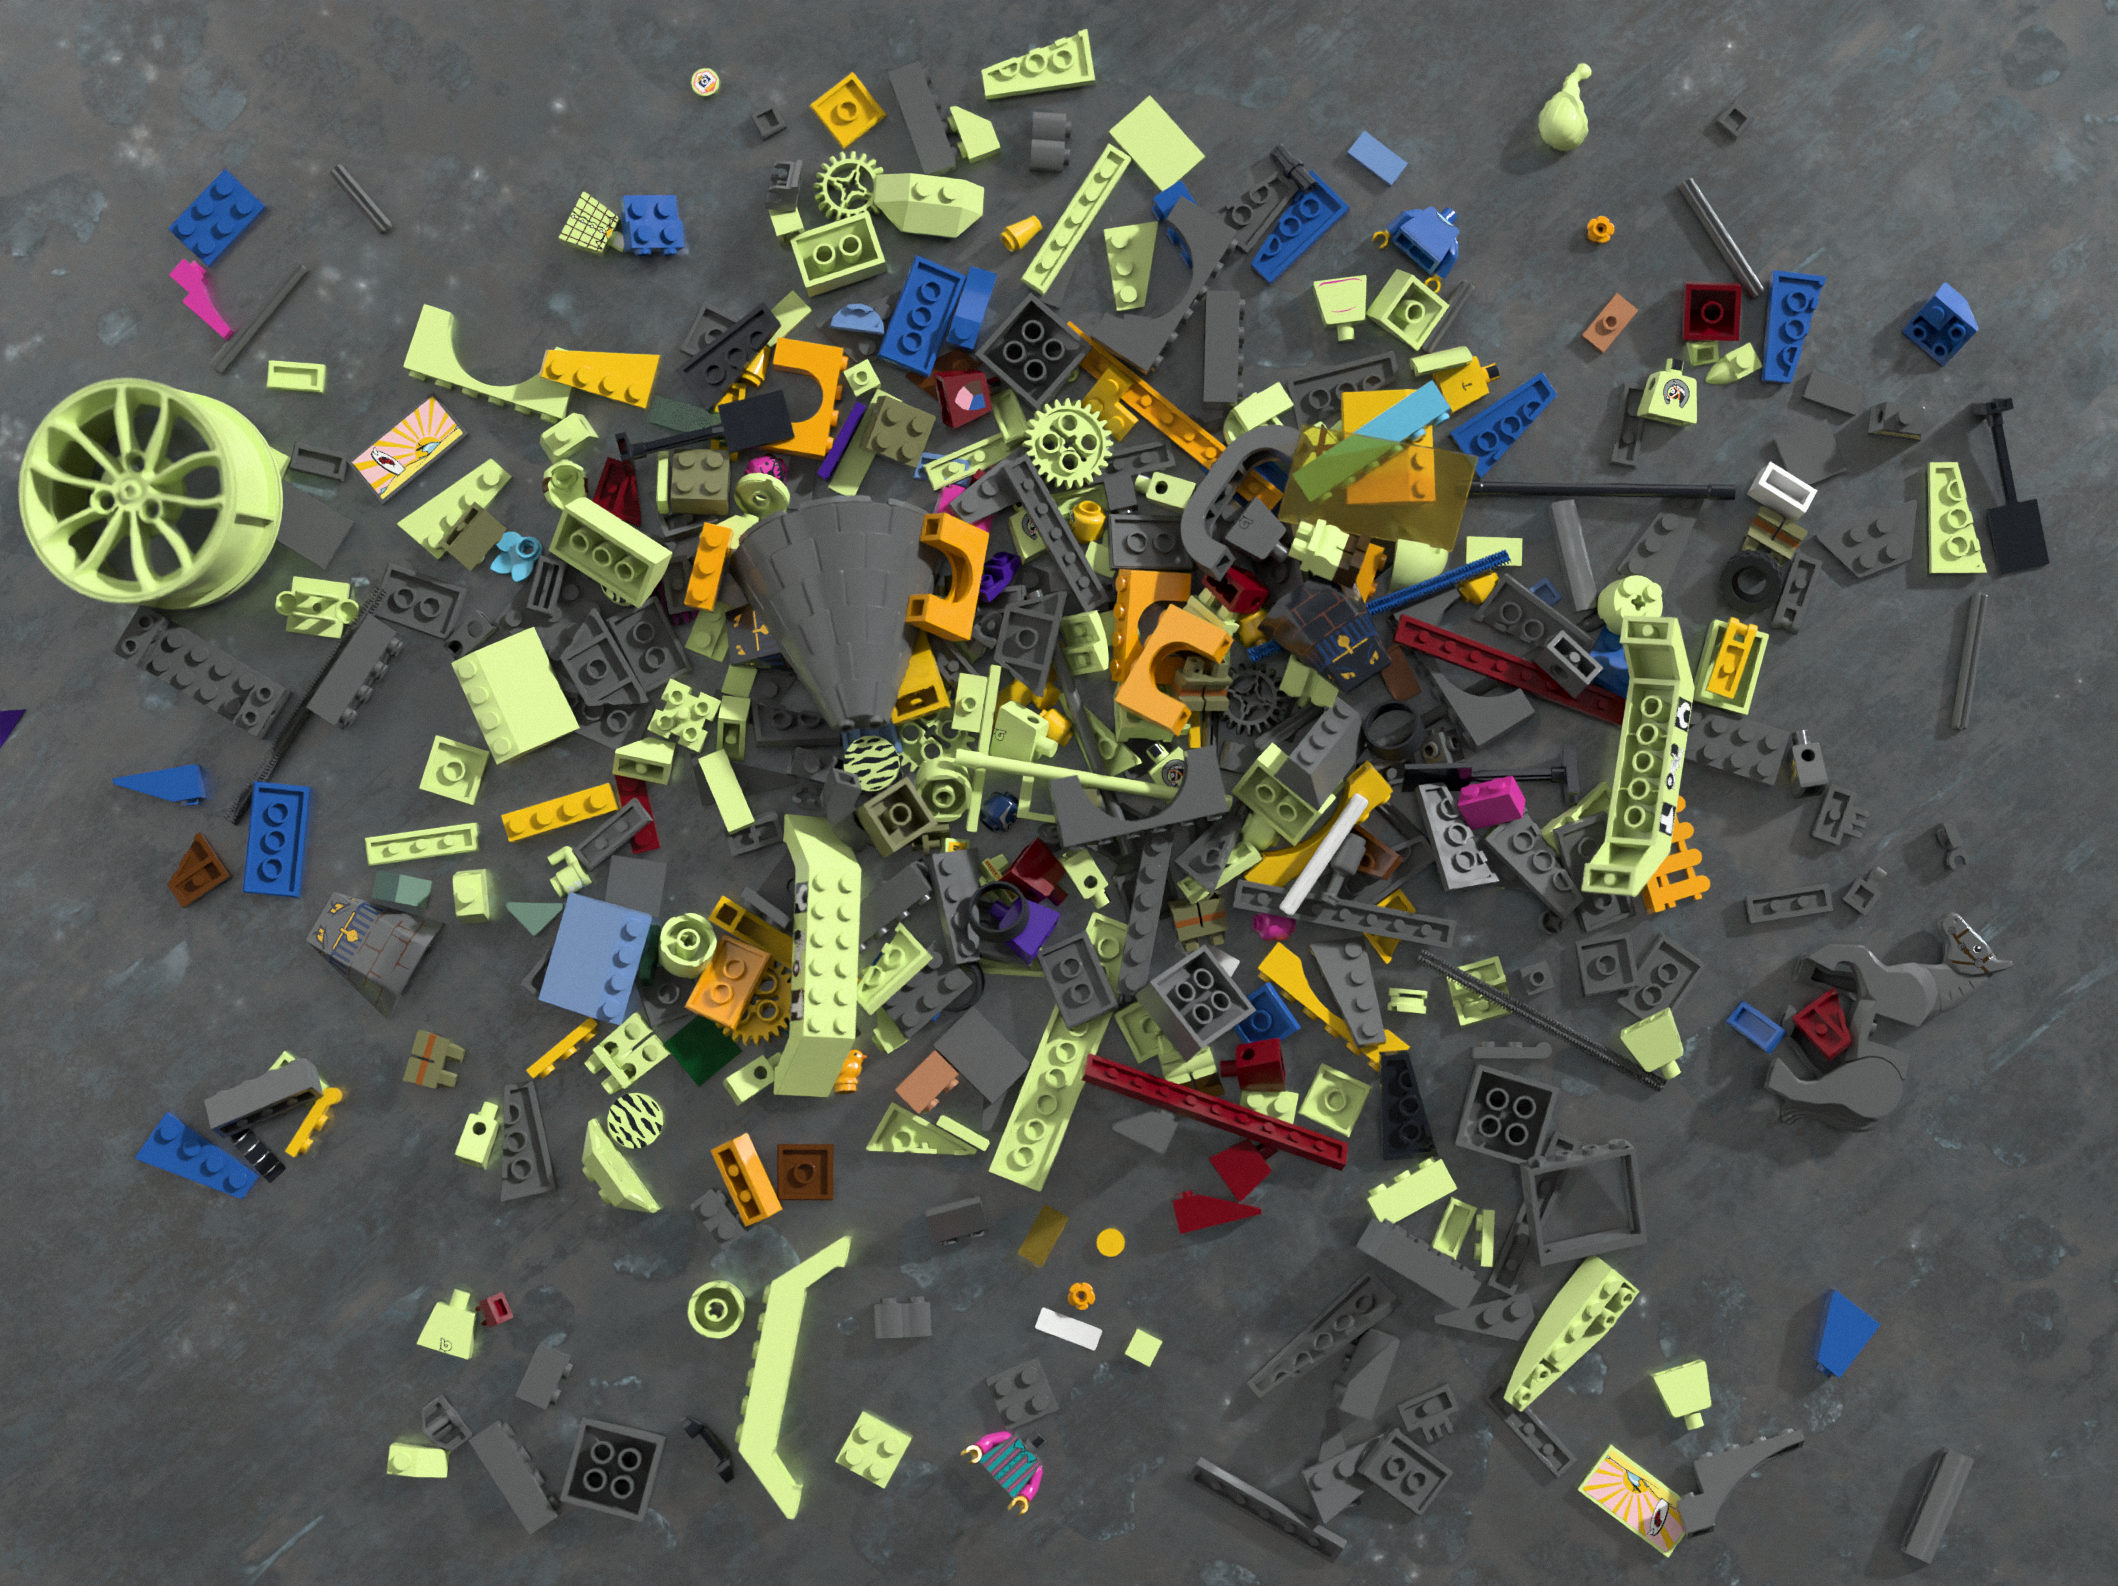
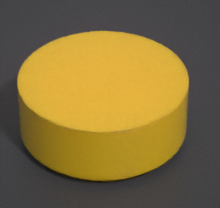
[1032,682,1060,710]
[1097,1228,1125,1257]

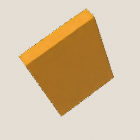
[685,933,773,1031]

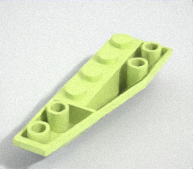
[1504,1255,1639,1412]

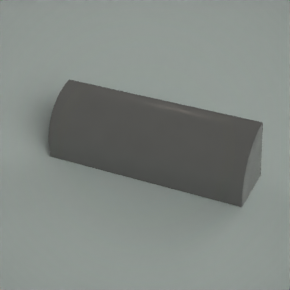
[1547,500,1598,614]
[1900,1447,1975,1564]

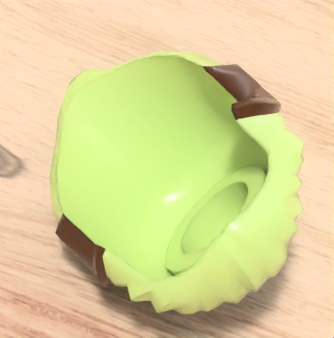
[542,459,588,512]

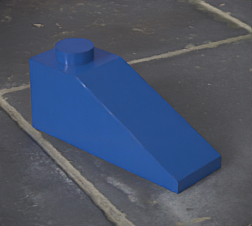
[112,764,206,807]

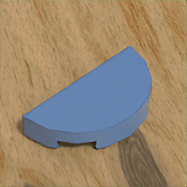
[829,304,884,336]

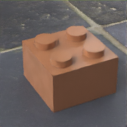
[895,1050,959,1114]

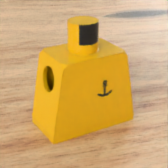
[1432,356,1500,416]

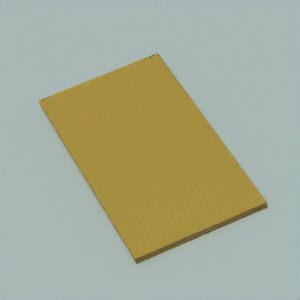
[1278,424,1478,552]

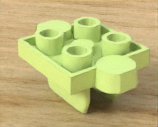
[275,576,360,639]

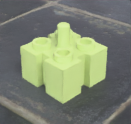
[1279,653,1339,708]
[647,679,722,754]

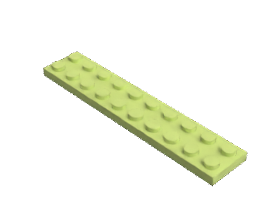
[989,912,1128,1192]

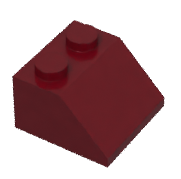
[1682,281,1742,341]

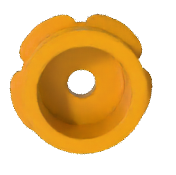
[1587,216,1614,243]
[1067,1283,1095,1310]

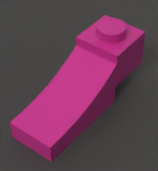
[169,258,234,340]

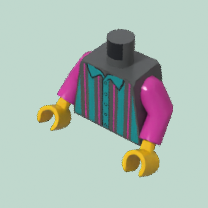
[961,1430,1046,1517]

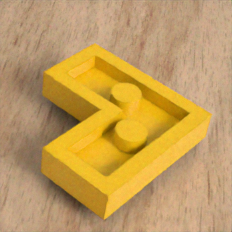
[1081,364,1139,442]

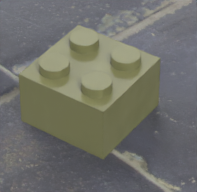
[858,396,936,468]
[671,448,732,515]
[853,777,938,859]

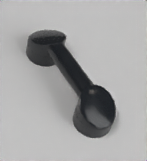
[679,1416,735,1484]

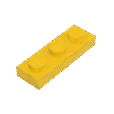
[526,1017,601,1079]

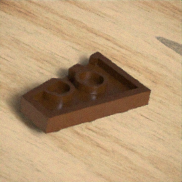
[1328,824,1404,881]

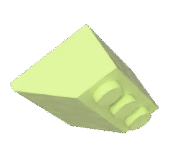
[789,211,888,297]
[1231,743,1336,846]

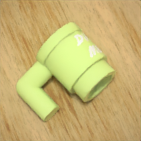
[547,846,592,898]

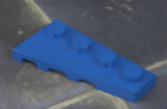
[1761,270,1827,384]
[134,1112,260,1199]

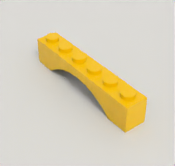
[1242,760,1393,888]
[708,895,861,1001]
[1256,942,1410,1074]

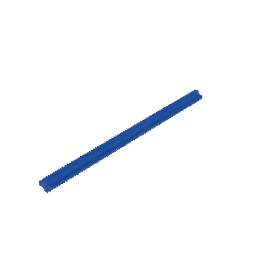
[1246,550,1511,664]

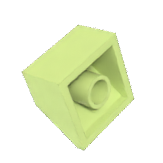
[1365,269,1450,351]

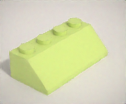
[549,495,673,608]

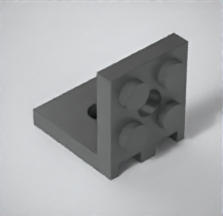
[740,849,796,934]

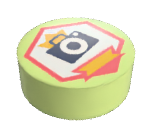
[691,68,720,98]

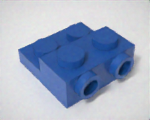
[620,195,684,257]

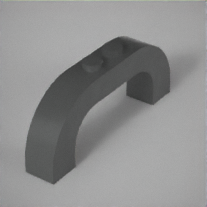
[1181,425,1314,582]

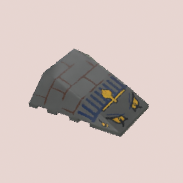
[306,892,445,1020]

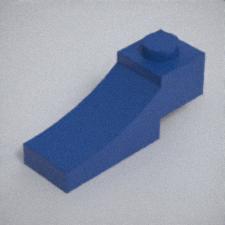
[946,266,997,353]

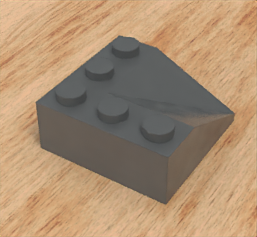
[975,292,1093,412]
[1135,944,1256,1063]
[1455,1064,1560,1165]
[1331,1327,1400,1421]
[560,1418,667,1522]

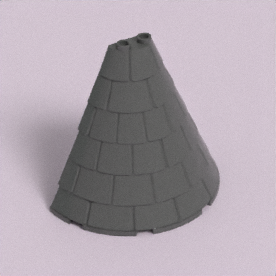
[728,495,946,733]

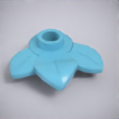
[491,532,543,582]

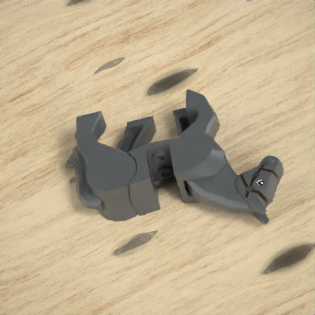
[1763,913,2013,1133]

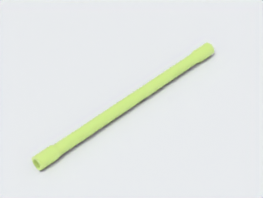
[954,749,1232,812]

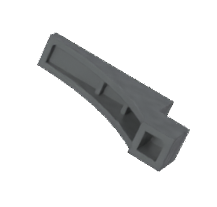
[1676,1428,1805,1539]

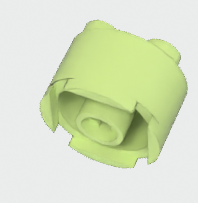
[1597,575,1663,635]
[915,757,972,822]
[658,913,717,979]
[688,1280,746,1339]

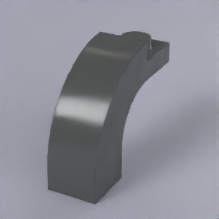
[823,767,876,851]

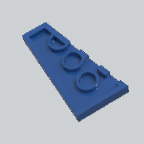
[1251,170,1350,286]
[1449,372,1557,479]

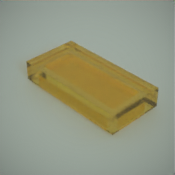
[1018,1204,1069,1267]

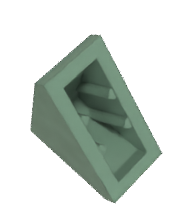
[371,870,432,908]
[506,902,565,937]

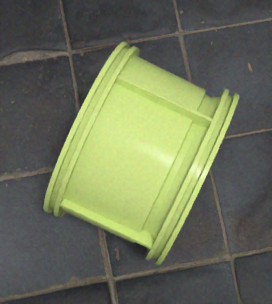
[19,379,283,610]

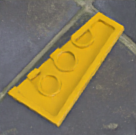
[539,350,660,409]

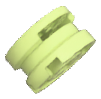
[1387,988,1428,1014]

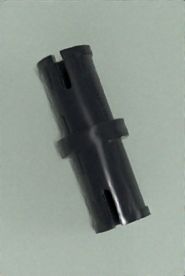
[1270,144,1318,195]

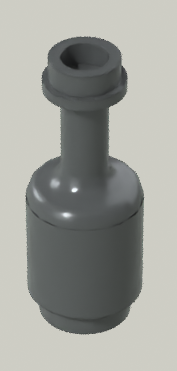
[1320,833,1366,907]

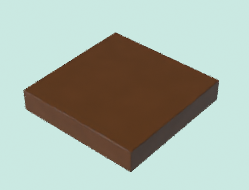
[777,1144,834,1200]

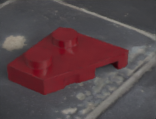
[592,457,642,527]

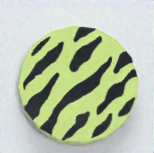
[844,736,900,791]
[607,1093,664,1149]

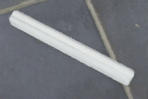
[1280,794,1368,916]

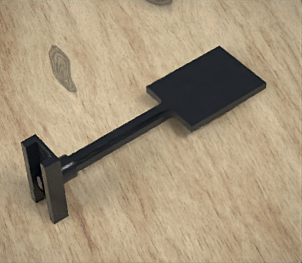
[615,390,795,476]
[1971,397,2049,574]
[1402,743,1580,805]

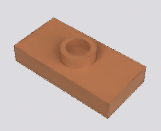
[1581,293,1638,354]

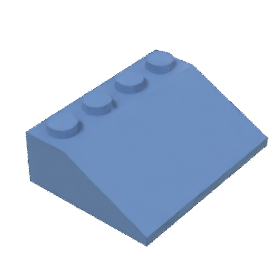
[538,892,652,1025]

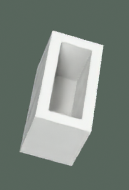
[1747,462,1817,523]

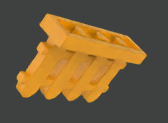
[1640,796,1710,915]

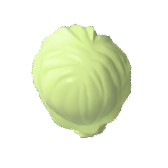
[1538,63,1592,151]

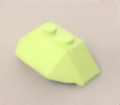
[874,173,984,238]
[582,1118,660,1213]

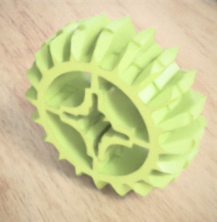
[813,151,883,222]

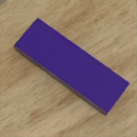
[817,402,867,482]

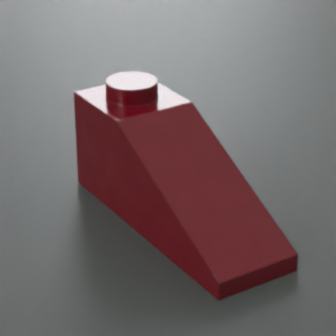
[1171,1190,1262,1234]

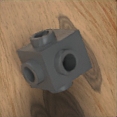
[1420,726,1466,764]

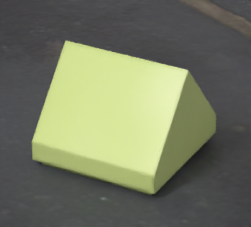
[1687,340,1719,366]

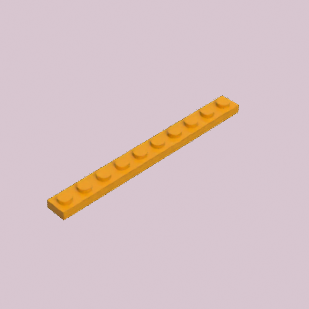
[1067,321,1284,511]

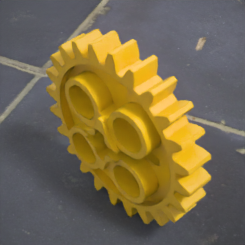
[715,959,792,1046]

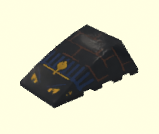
[1257,575,1392,695]
[725,603,794,673]

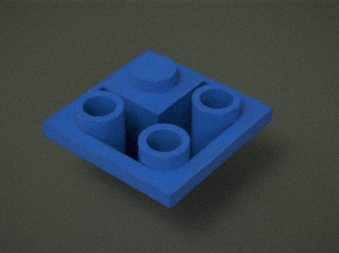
[1902,282,1979,367]

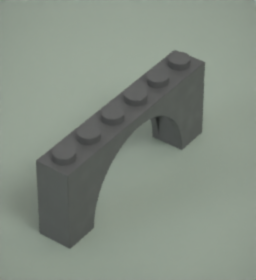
[1090,196,1239,375]
[1387,584,1535,752]
[1047,745,1228,851]

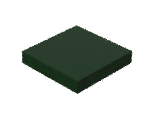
[664,1015,742,1087]

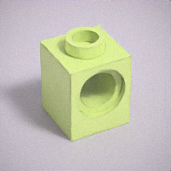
[843,359,882,401]

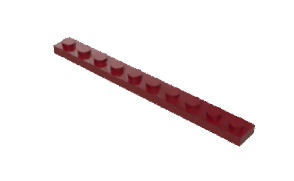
[1392,614,1626,728]
[1081,1053,1348,1171]

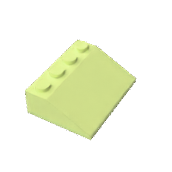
[451,627,580,765]

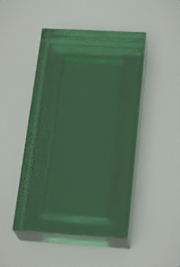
[639,924,662,987]

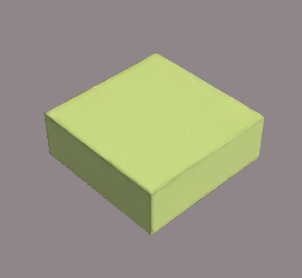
[1124,1328,1162,1367]

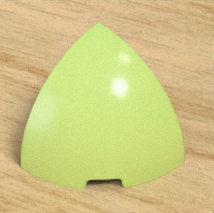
[1387,539,1449,595]

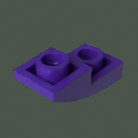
[977,552,1022,602]

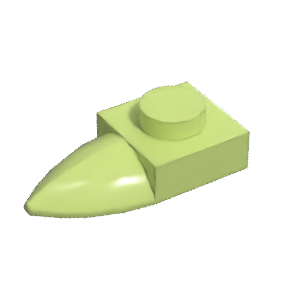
[1705,342,1763,385]

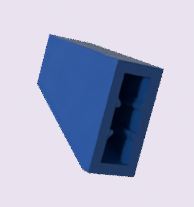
[1813,1289,1881,1378]

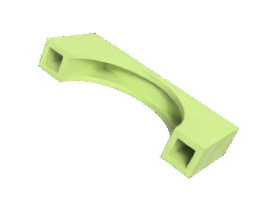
[403,304,576,424]

